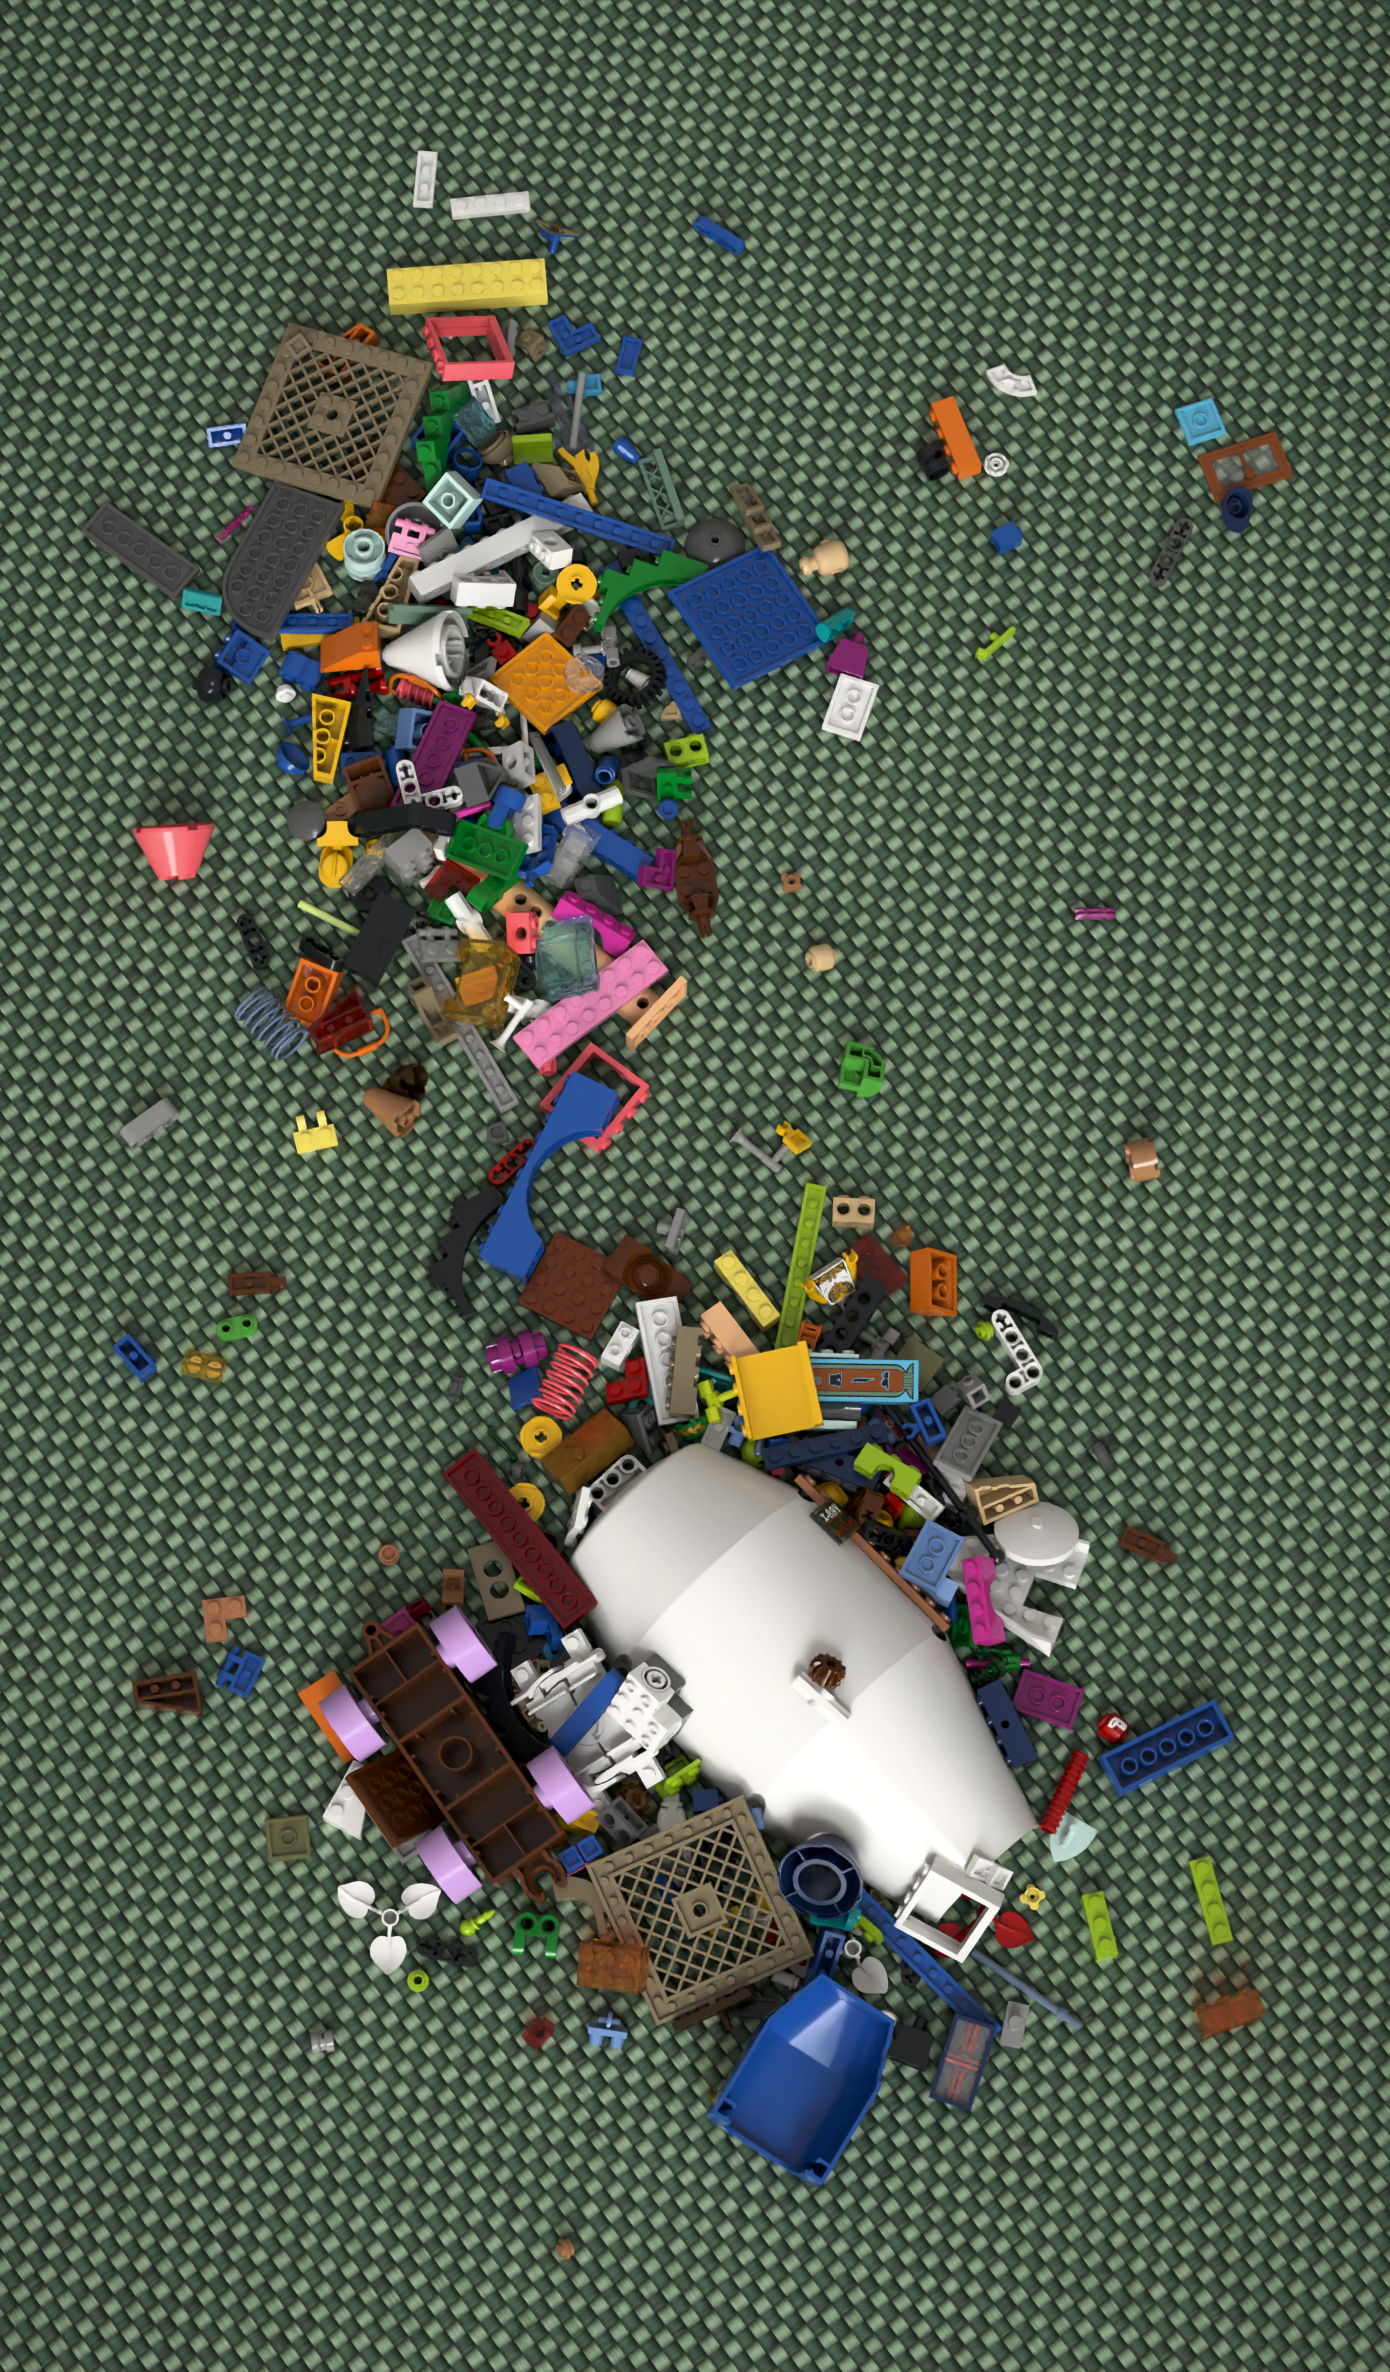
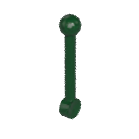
[487,1427,518,1462]

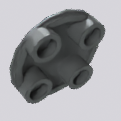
[287,801,327,842]

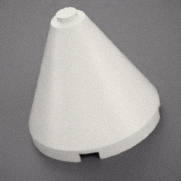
[382,610,470,692]

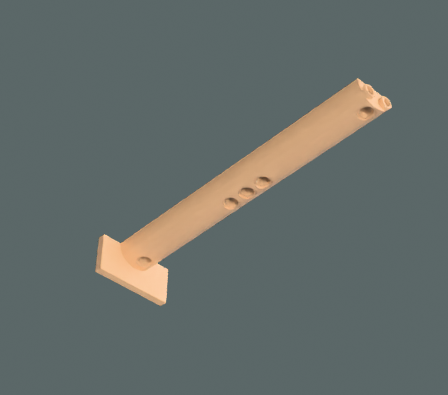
[422,831,687,1052]

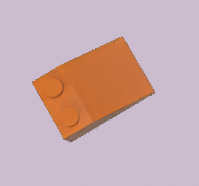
[320,621,381,673]
[282,956,345,1030]

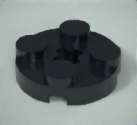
[348,872,389,913]

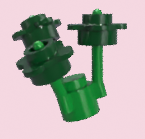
[969,1645,1021,1689]

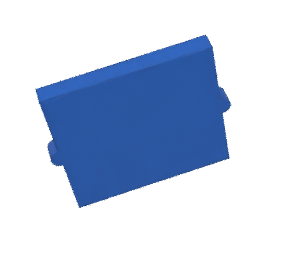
[508,1365,543,1410]

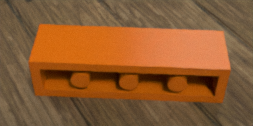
[928,396,982,480]

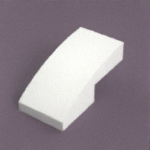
[964,1854,1014,1891]

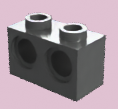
[595,1795,649,1849]

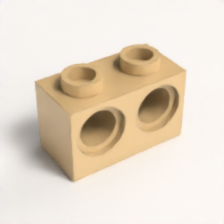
[832,1195,875,1229]

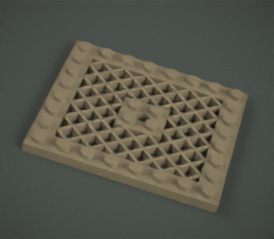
[232,322,434,510]
[586,1795,815,2026]

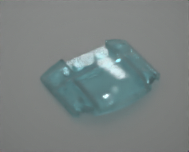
[535,914,600,1002]

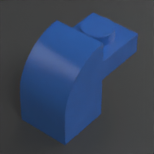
[524,1604,563,1651]

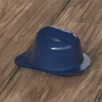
[1220,486,1253,533]

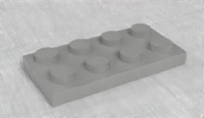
[932,1405,1003,1483]

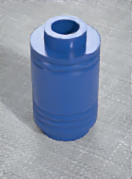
[595,756,620,785]

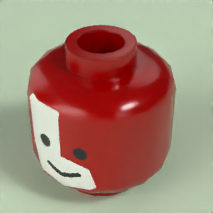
[1097,1713,1129,1744]

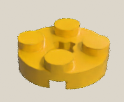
[556,564,597,605]
[520,1416,562,1459]
[509,1483,545,1523]

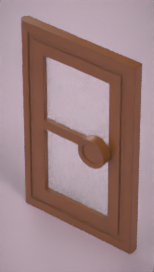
[1197,431,1294,502]

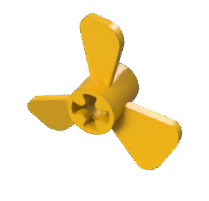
[326,501,386,561]

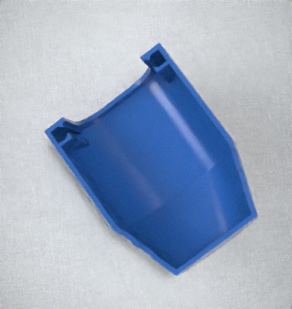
[705,1973,895,2185]

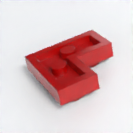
[606,1357,649,1406]

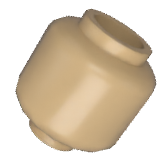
[805,943,837,972]

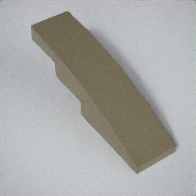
[730,482,781,553]

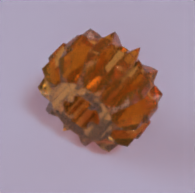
[615,1783,652,1817]

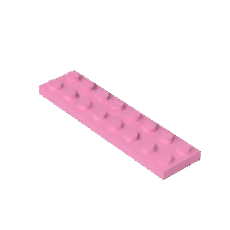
[513,940,669,1070]

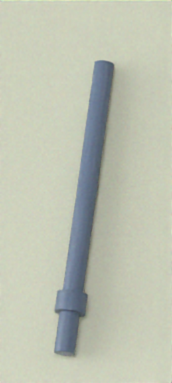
[971,1948,1083,2030]

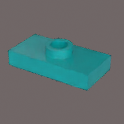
[181,587,223,616]

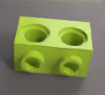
[663,733,709,771]

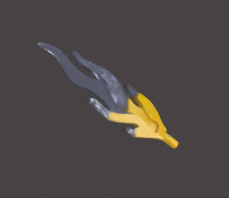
[547,375,599,506]

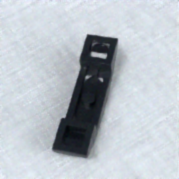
[979,1297,1059,1341]

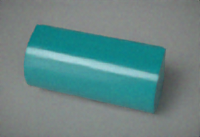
[816,608,855,643]
[697,1365,735,1394]

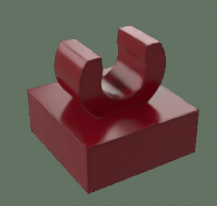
[405,1597,433,1625]

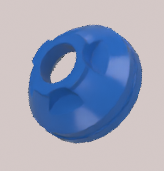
[276,742,310,775]

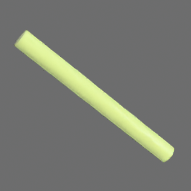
[298,900,360,937]

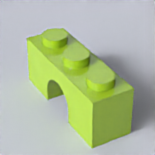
[854,1442,922,1501]
[1080,1891,1118,1963]

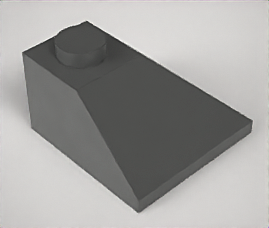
[573,874,624,925]

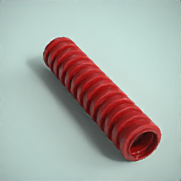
[1039,1751,1090,1834]

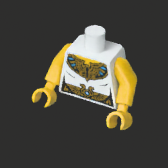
[799,1249,858,1311]

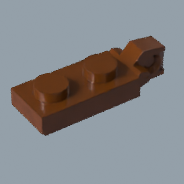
[228,1271,287,1296]
[1118,1526,1178,1565]

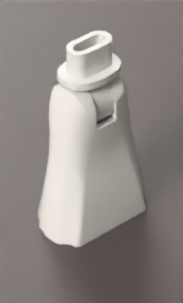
[651,1793,692,1868]

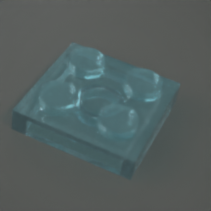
[452,396,498,448]

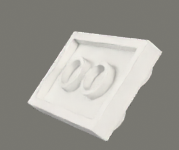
[822,673,879,742]

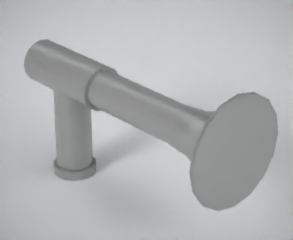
[729,1126,790,1174]

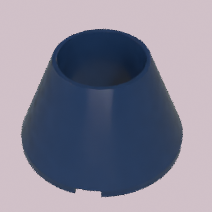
[777,1834,863,1919]

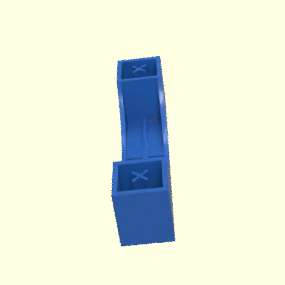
[478,1071,621,1284]

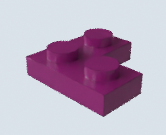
[637,848,677,892]

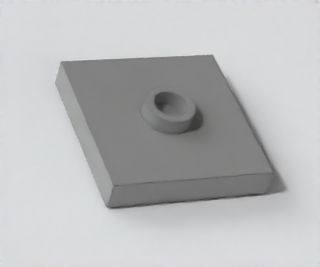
[417,526,460,568]

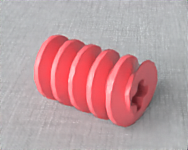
[396,673,441,711]

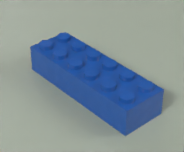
[1098,1699,1234,1799]

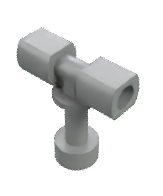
[573,626,620,667]
[845,1320,900,1360]

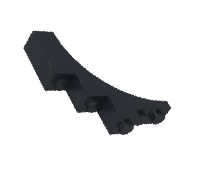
[426,1185,504,1322]
[471,1632,551,1762]

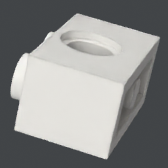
[529,530,573,570]
[502,740,536,790]
[601,1321,640,1372]

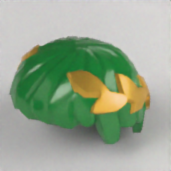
[673,1416,708,1441]

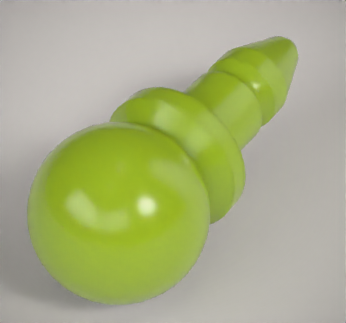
[459,1909,495,1937]

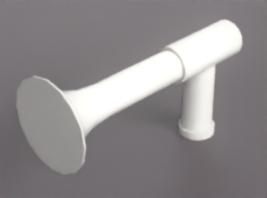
[489,993,533,1053]

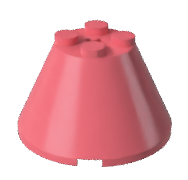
[132,823,215,880]

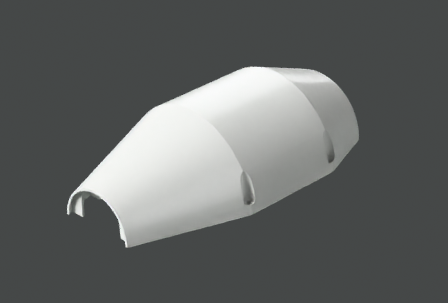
[568,1443,1039,1924]

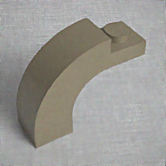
[405,975,458,1047]
[551,1877,611,1938]

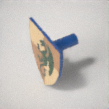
[536,219,581,254]

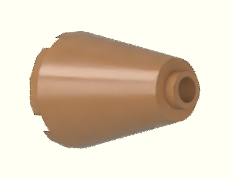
[363,1087,422,1138]

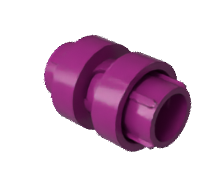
[485,1329,548,1375]

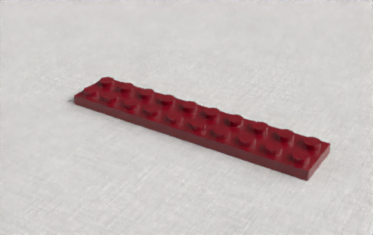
[442,1448,598,1631]

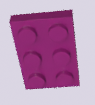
[1013,1669,1085,1731]

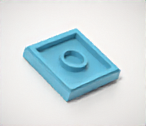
[1175,397,1226,446]

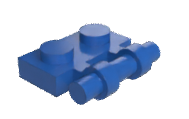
[215,1646,266,1699]

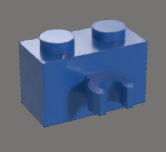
[901,1397,947,1449]

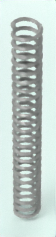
[528,732,566,797]

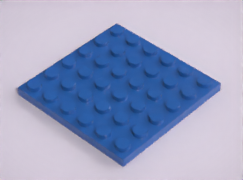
[667,547,832,690]

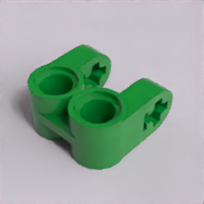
[512,1912,560,1959]

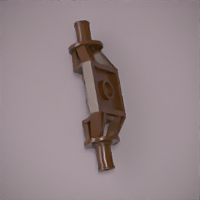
[674,819,719,938]

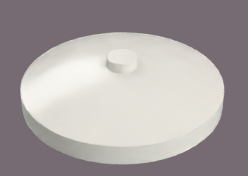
[994,1501,1079,1566]

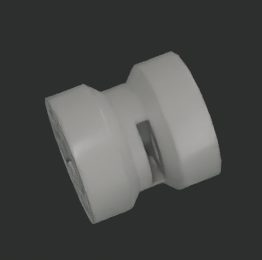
[310,2030,335,2055]

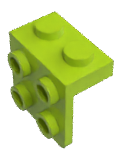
[653,1754,702,1799]

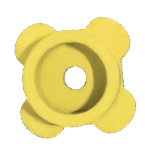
[1020,1884,1045,1910]

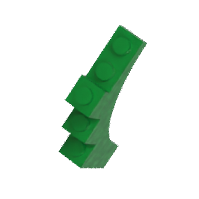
[415,381,469,495]
[592,549,709,633]

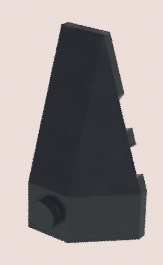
[345,668,375,752]

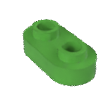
[216,1314,258,1342]

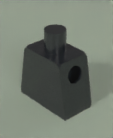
[886,2016,933,2073]

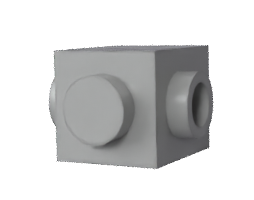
[956,1373,991,1410]

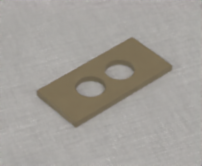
[467,1541,526,1622]

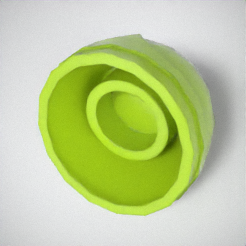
[897,1502,926,1529]

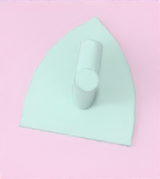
[1049,1811,1098,1862]

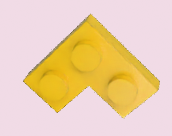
[529,763,572,815]

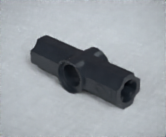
[511,558,533,617]

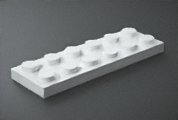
[634,1296,700,1426]

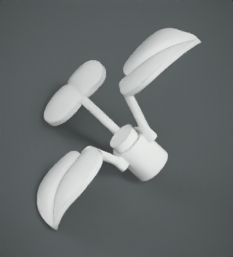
[338,1881,441,1975]
[789,1928,888,1994]

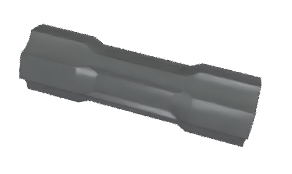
[820,1403,861,1421]

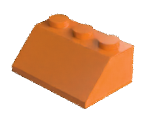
[910,1247,957,1317]

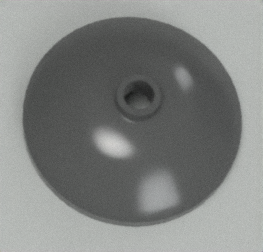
[385,502,445,562]
[685,518,745,572]

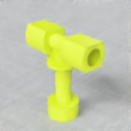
[697,1380,739,1425]

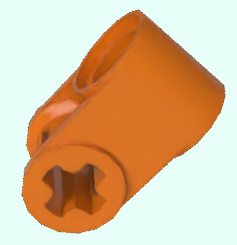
[796,1320,823,1352]

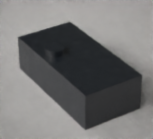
[342,892,417,987]

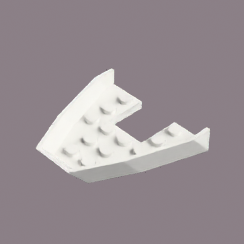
[947,1534,1090,1657]

